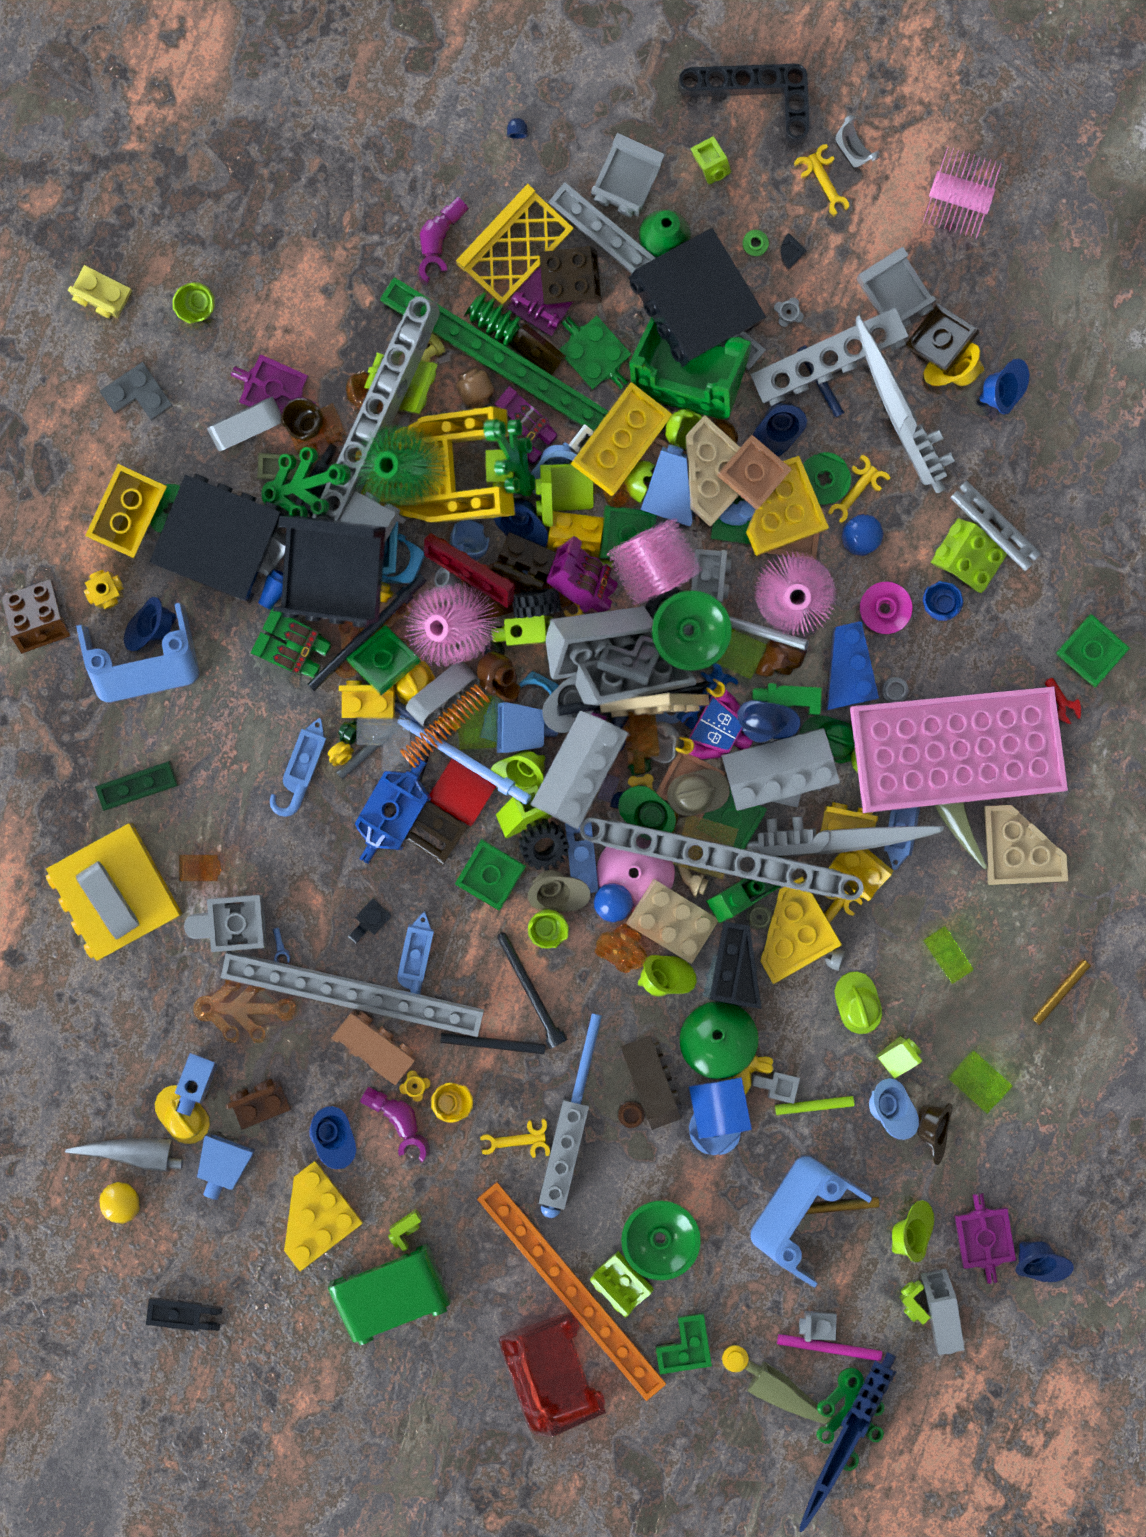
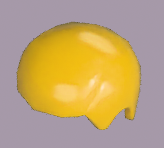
[431,1083,473,1123]
[99,1182,140,1224]

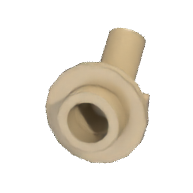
[677,863,709,898]

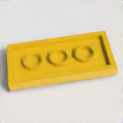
[570,382,672,496]

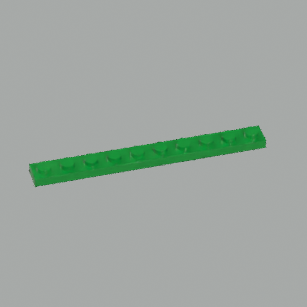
[380,277,609,432]

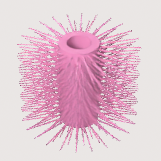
[923,146,1001,238]
[607,518,702,605]
[754,551,836,636]
[403,583,497,667]

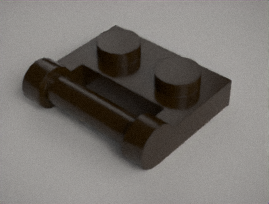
[403,801,467,866]

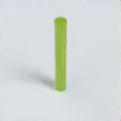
[775,1096,854,1115]

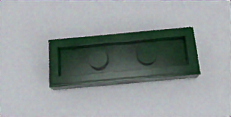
[95,761,179,811]

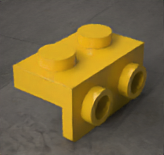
[548,511,603,558]

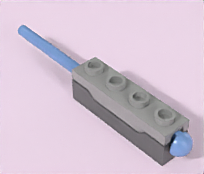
[539,1013,602,1218]

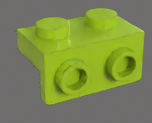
[590,1251,654,1317]

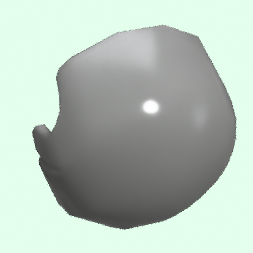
[642,721,682,763]

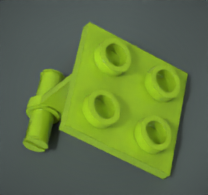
[364,353,438,414]

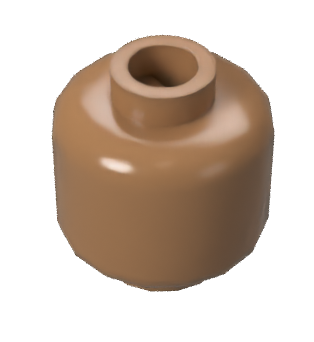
[456,367,495,408]

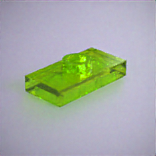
[922,926,974,984]

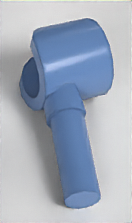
[273,928,291,963]

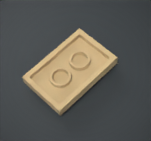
[626,879,718,964]

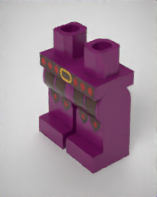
[495,386,558,465]
[547,536,618,613]

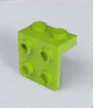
[535,464,594,527]
[931,518,1007,593]

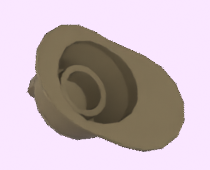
[667,769,730,816]
[528,870,590,912]

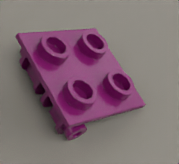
[507,267,573,336]

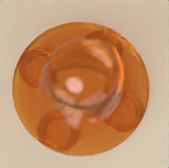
[595,923,647,973]

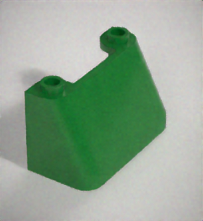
[629,317,751,419]
[327,1243,451,1345]

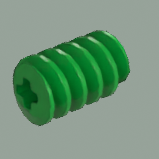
[464,291,522,347]

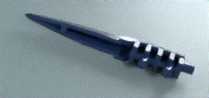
[799,1352,897,1532]

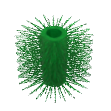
[352,425,448,506]

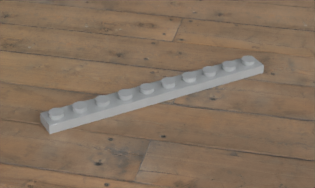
[548,182,766,371]
[221,951,484,1037]

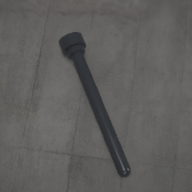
[497,932,568,1049]

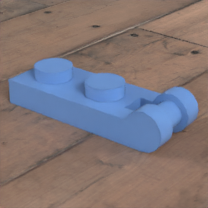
[565,822,598,893]

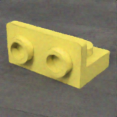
[68,265,132,318]

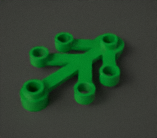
[483,419,536,496]
[261,447,351,517]
[816,1367,885,1471]

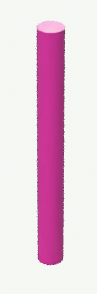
[777,1334,882,1361]

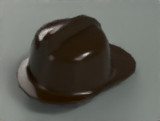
[917,1103,953,1165]

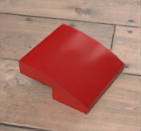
[429,758,497,827]

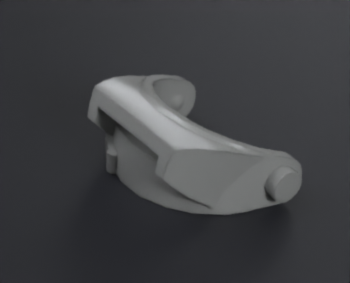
[836,115,880,167]

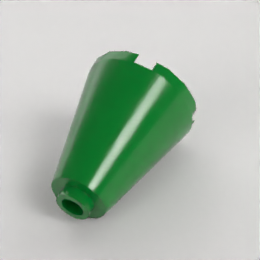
[639,209,691,258]

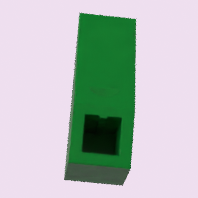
[706,878,781,923]

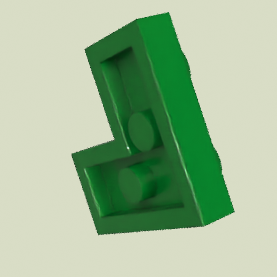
[656,1313,712,1374]

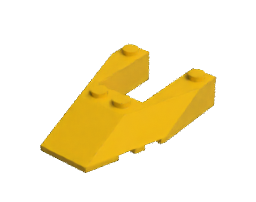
[355,407,515,523]

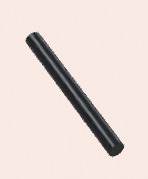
[440,1033,546,1055]

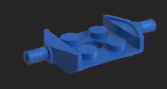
[355,757,431,864]

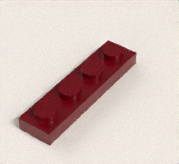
[424,533,514,608]

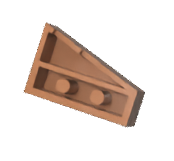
[331,1010,416,1085]

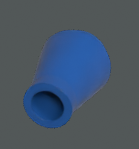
[258,569,283,610]

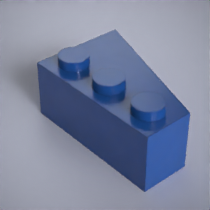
[825,621,879,711]

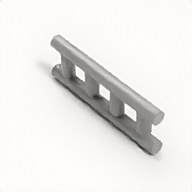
[950,480,1041,571]

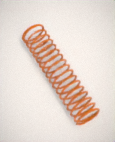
[400,684,490,768]

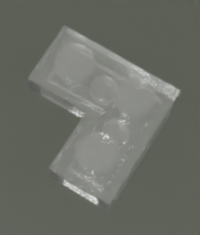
[356,717,410,771]

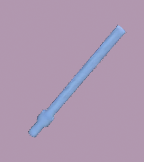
[397,715,531,805]

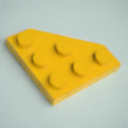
[746,456,829,556]
[760,876,842,984]
[284,1160,363,1271]

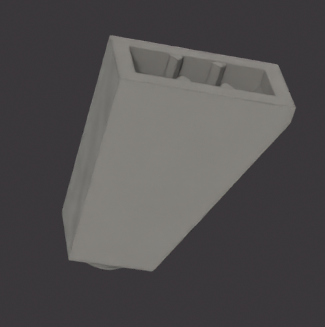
[920,1269,965,1355]

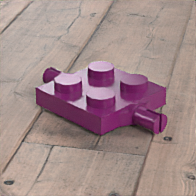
[231,354,317,413]
[954,1193,1016,1284]

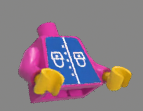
[675,679,753,759]

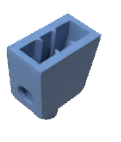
[497,702,558,753]
[175,1053,218,1116]
[197,1133,255,1200]

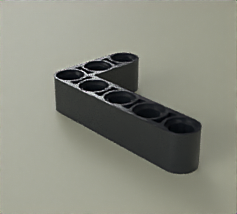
[678,63,809,145]

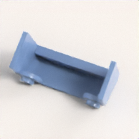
[76,603,200,702]
[750,1155,872,1288]

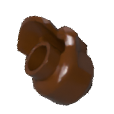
[755,634,807,677]
[477,651,520,703]

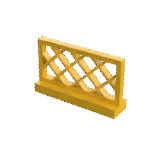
[456,184,574,305]

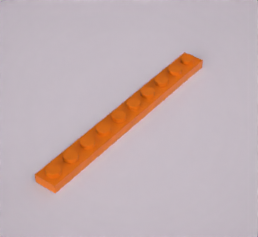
[477,1181,666,1401]

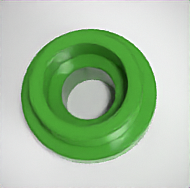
[742,230,769,257]

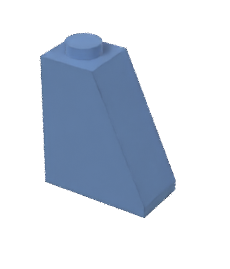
[641,445,694,527]

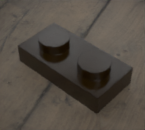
[510,323,566,376]

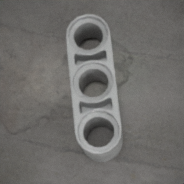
[207,396,282,452]
[406,661,480,728]
[76,861,140,940]

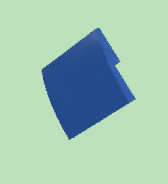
[689,1077,752,1139]

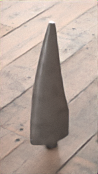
[65,1138,183,1172]

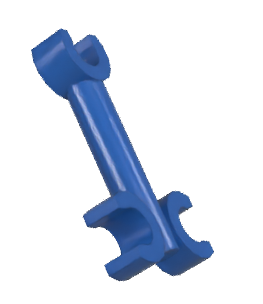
[676,663,738,730]

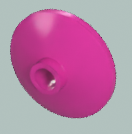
[860,582,912,634]

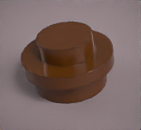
[618,1102,644,1128]

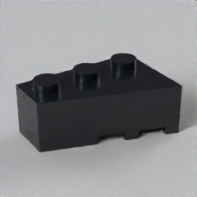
[709,921,762,1009]

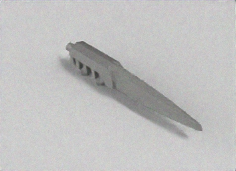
[856,315,955,493]
[747,816,944,857]

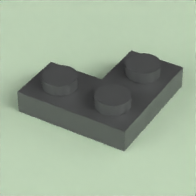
[100,362,173,421]
[597,635,661,685]

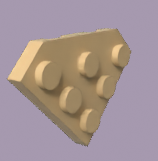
[686,415,740,526]
[600,694,709,717]
[984,805,1068,885]

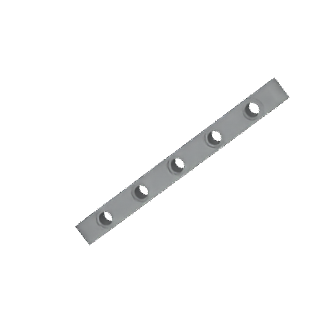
[312,297,440,521]
[580,817,863,900]

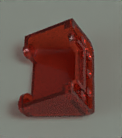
[499,1312,606,1437]

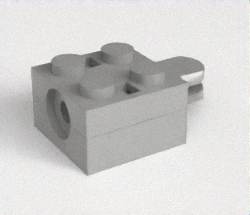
[184,894,267,952]

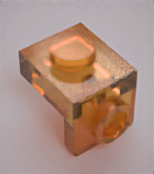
[179,854,221,881]

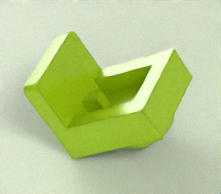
[899,1280,930,1325]

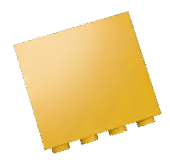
[46,823,183,961]

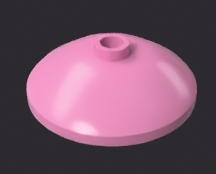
[596,835,675,912]

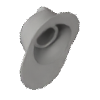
[542,676,593,733]

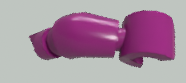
[417,197,469,286]
[360,1087,430,1163]

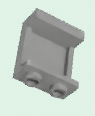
[591,133,665,217]
[856,247,936,328]
[338,491,406,541]

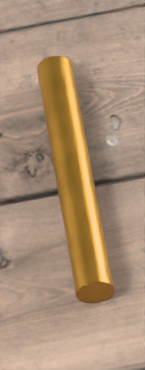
[1032,959,1091,1025]
[805,1197,880,1215]

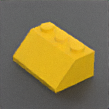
[85,464,167,558]

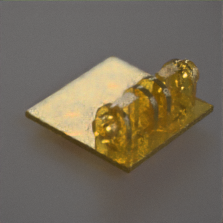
[673,816,738,879]

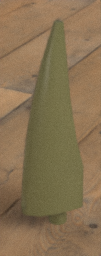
[934,802,987,869]
[745,1361,843,1428]

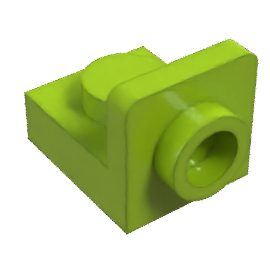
[690,136,731,184]
[388,1209,422,1252]

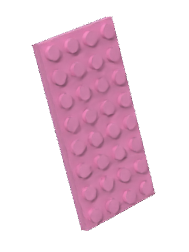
[850,687,1068,813]

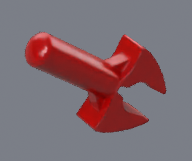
[1045,678,1081,724]

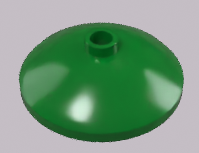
[652,590,732,671]
[680,1001,759,1079]
[621,1200,701,1280]

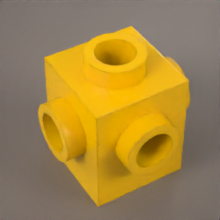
[84,570,124,610]

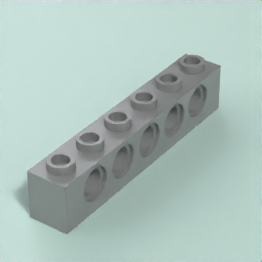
[750,307,909,406]

